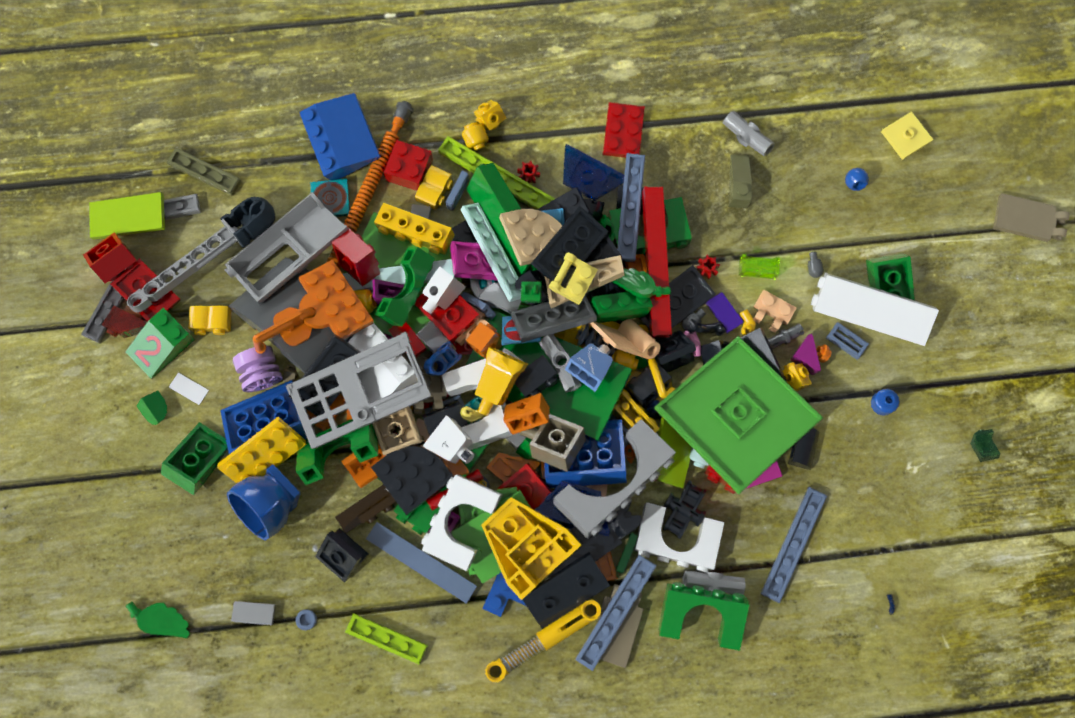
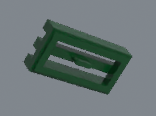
[615,533,638,574]

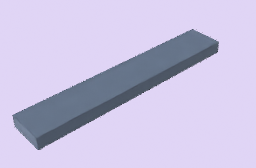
[617,153,645,263]
[760,487,827,603]
[366,522,477,604]
[575,555,657,671]

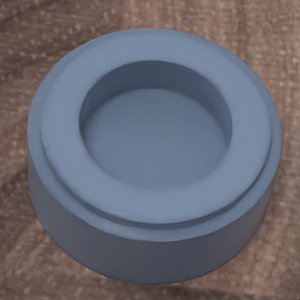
[296,609,317,630]

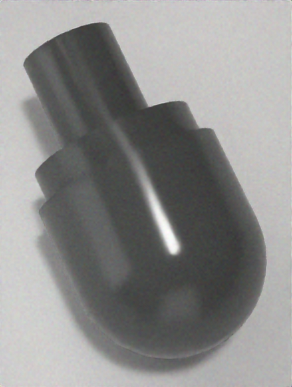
[807,252,824,278]
[682,309,706,331]

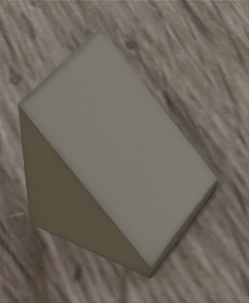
[283,364,298,382]

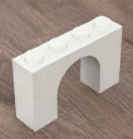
[442,359,512,450]
[422,474,502,571]
[634,503,724,573]

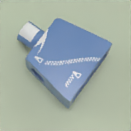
[565,344,613,392]

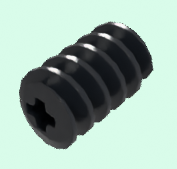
[575,324,617,357]

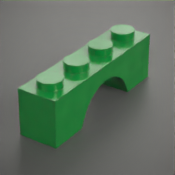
[375,247,435,327]

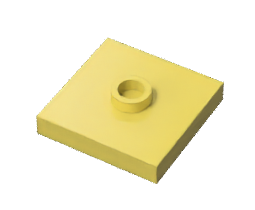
[881,112,933,160]

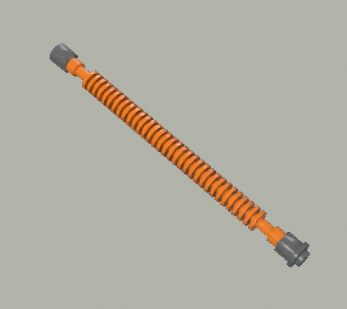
[326,101,414,269]

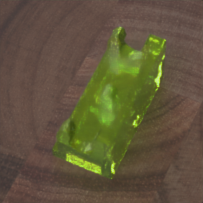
[739,254,780,279]

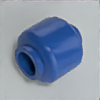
[871,389,900,416]

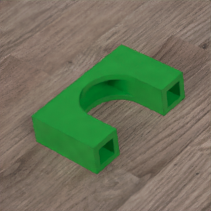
[608,197,692,255]
[296,419,378,485]
[658,582,750,651]

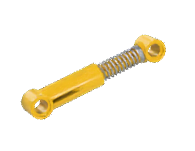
[485,600,601,682]

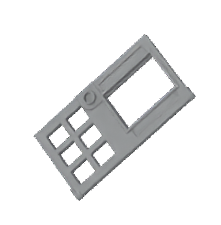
[286,332,432,449]

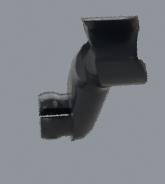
[686,319,726,336]

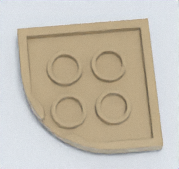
[499,209,562,266]

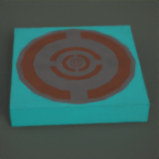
[310,179,350,217]

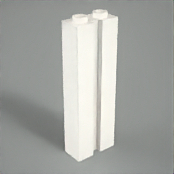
[811,273,939,346]

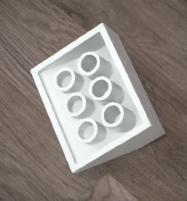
[348,322,418,403]

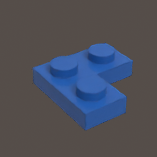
[482,572,526,617]

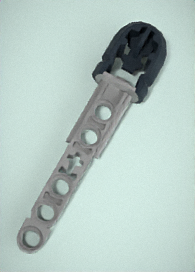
[127,197,275,313]

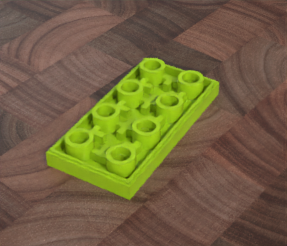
[89,192,165,240]
[656,417,692,488]

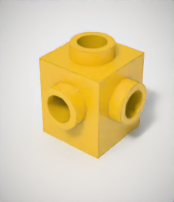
[474,100,506,131]
[782,362,812,392]

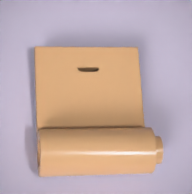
[589,319,660,359]

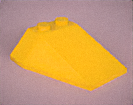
[481,497,582,600]

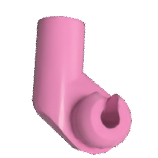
[684,330,701,357]

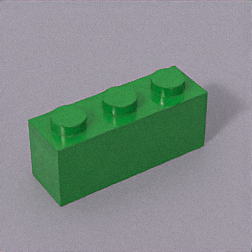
[590,292,653,323]

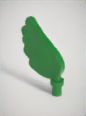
[612,268,671,299]
[125,601,190,639]

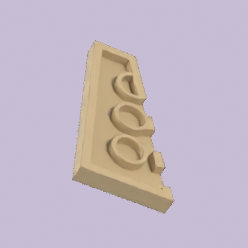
[545,255,625,308]

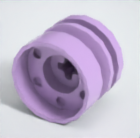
[232,346,283,392]

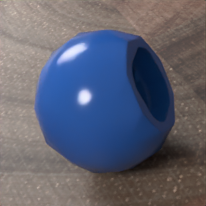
[845,168,869,191]

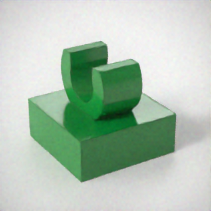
[521,281,542,303]

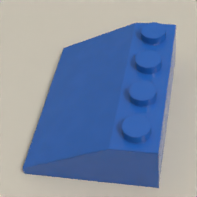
[299,93,381,180]
[220,380,307,454]
[545,419,627,488]

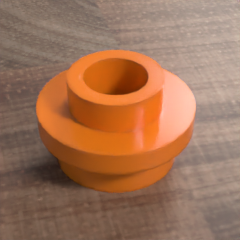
[816,344,832,363]

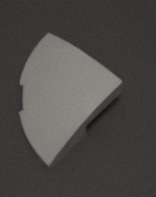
[478,282,521,313]

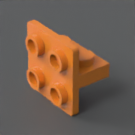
[342,444,386,488]

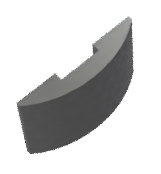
[229,257,354,374]

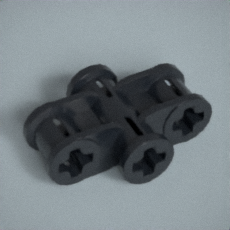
[663,480,707,539]

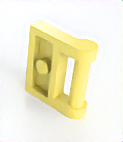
[549,253,598,305]

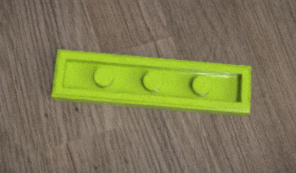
[345,613,428,665]

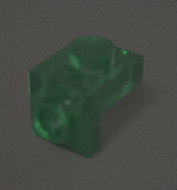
[970,429,1000,462]

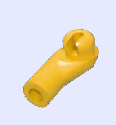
[739,309,756,336]

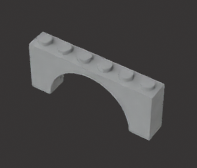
[553,419,676,539]

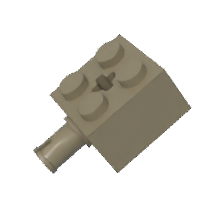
[520,414,586,472]

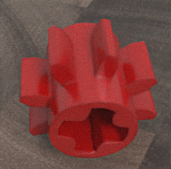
[517,160,540,184]
[696,255,720,280]

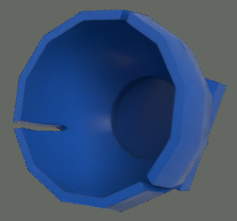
[227,464,300,540]

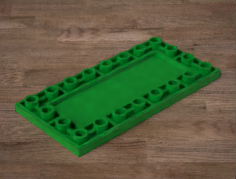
[465,310,632,441]

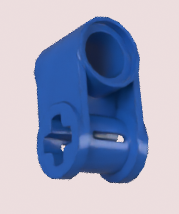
[424,341,462,375]

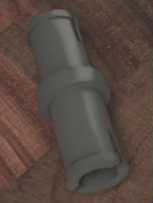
[767,324,804,350]

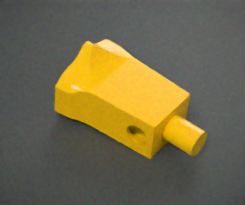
[475,347,528,416]

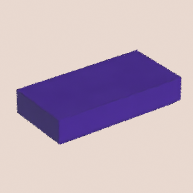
[706,292,744,334]

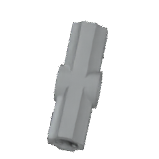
[723,111,775,156]
[539,334,582,392]
[682,571,745,595]

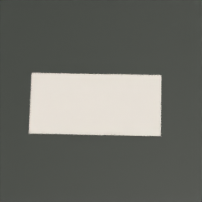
[169,373,209,405]

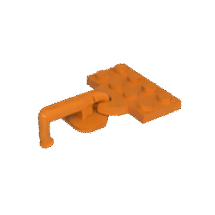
[253,259,374,354]

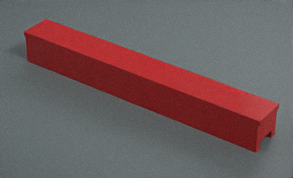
[642,186,672,339]

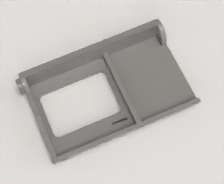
[224,193,349,305]

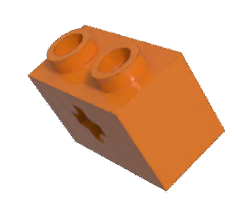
[466,322,502,359]
[503,393,550,435]

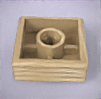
[372,406,422,455]

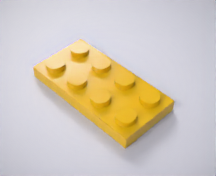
[218,416,306,484]

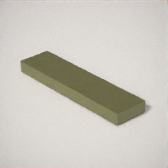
[166,148,241,196]

